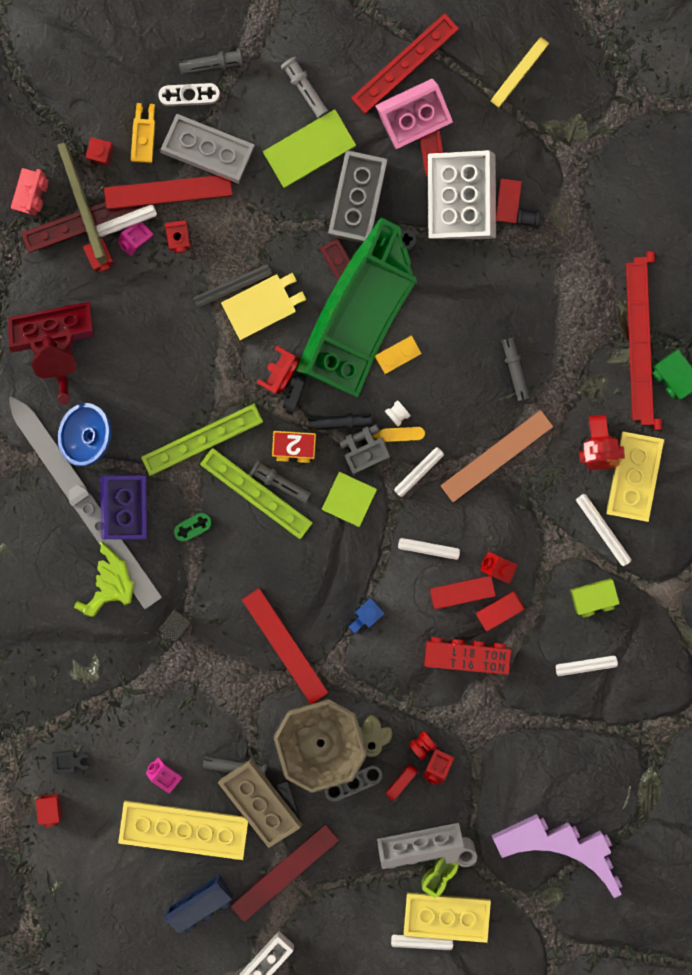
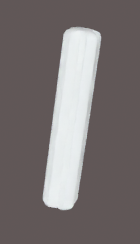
[96,205,157,237]
[394,447,444,497]
[398,538,460,560]
[555,656,618,676]
[391,935,453,950]

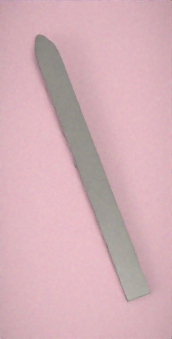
[9,397,162,609]

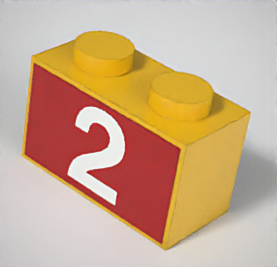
[272,431,316,463]

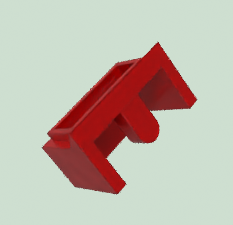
[256,346,300,394]

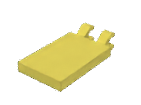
[221,273,306,341]

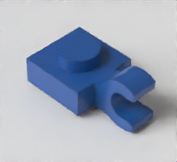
[348,598,385,633]

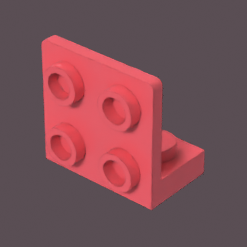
[11,168,49,216]

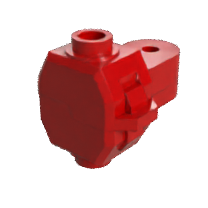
[579,414,625,470]

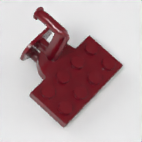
[8,301,94,405]

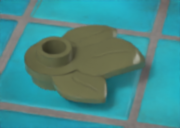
[359,715,392,757]

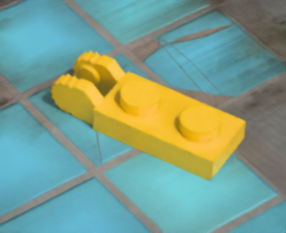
[131,103,156,163]

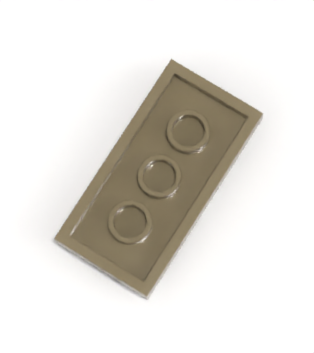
[218,759,302,848]

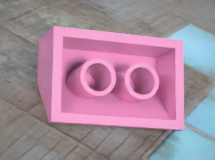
[375,79,453,149]

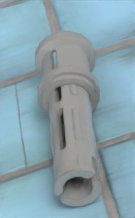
[280,56,329,118]

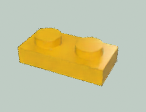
[375,335,422,374]

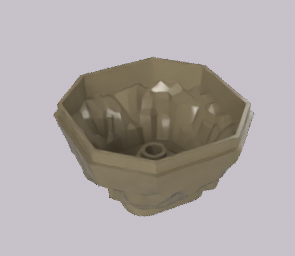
[274,700,367,793]

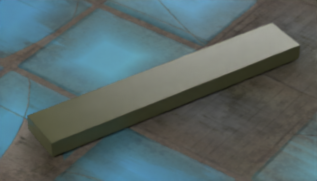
[57,143,108,265]

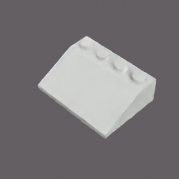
[428,150,496,239]

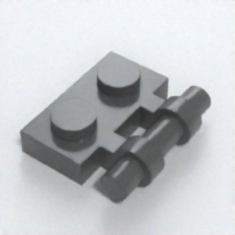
[339,424,391,474]

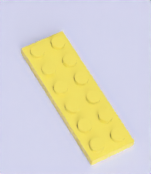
[118,801,248,860]

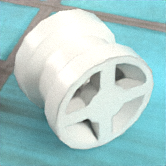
[385,400,411,426]

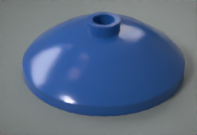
[58,403,111,466]

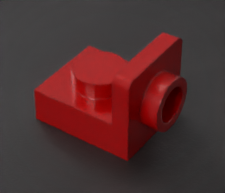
[422,749,454,785]

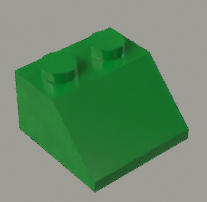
[652,350,692,400]

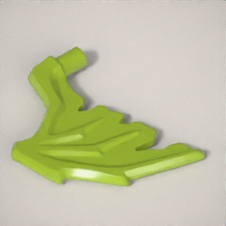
[74,541,134,617]

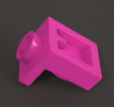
[117,222,153,256]
[146,757,182,794]

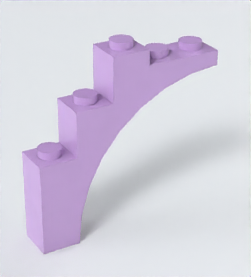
[492,814,622,898]

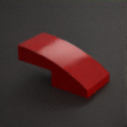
[476,591,525,631]

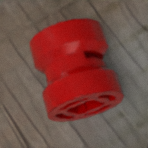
[408,731,438,760]

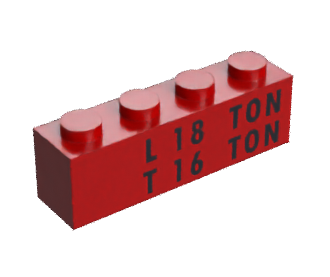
[424,637,511,675]

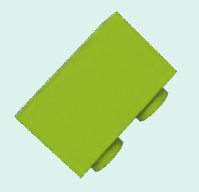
[570,579,619,617]

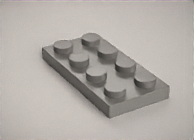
[160,114,254,184]

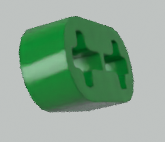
[174,513,212,541]

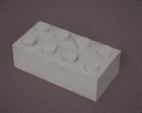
[328,150,387,243]

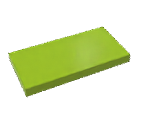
[263,109,356,188]

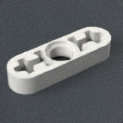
[159,83,220,106]

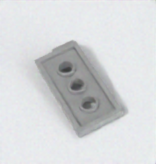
[377,823,477,869]

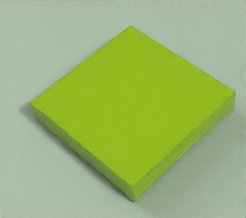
[321,472,377,527]

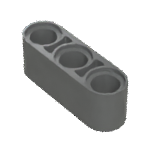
[325,763,382,802]

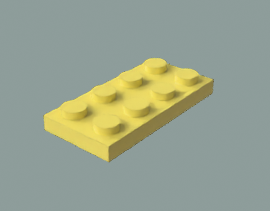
[606,432,664,522]
[404,892,491,943]

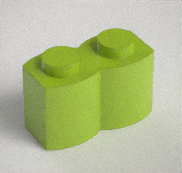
[422,857,459,898]

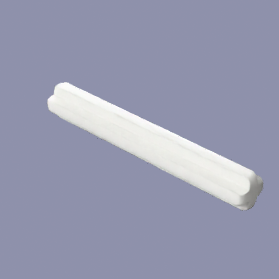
[576,494,631,566]

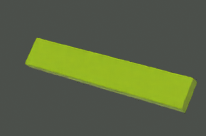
[141,403,264,476]
[200,448,313,539]

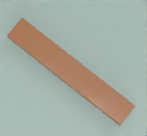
[440,410,553,502]

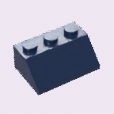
[164,874,233,933]

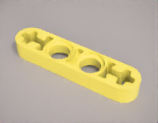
[491,37,549,108]

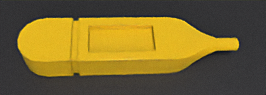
[374,427,425,442]

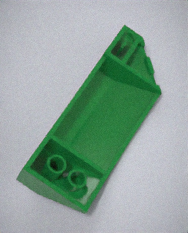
[296,218,417,397]

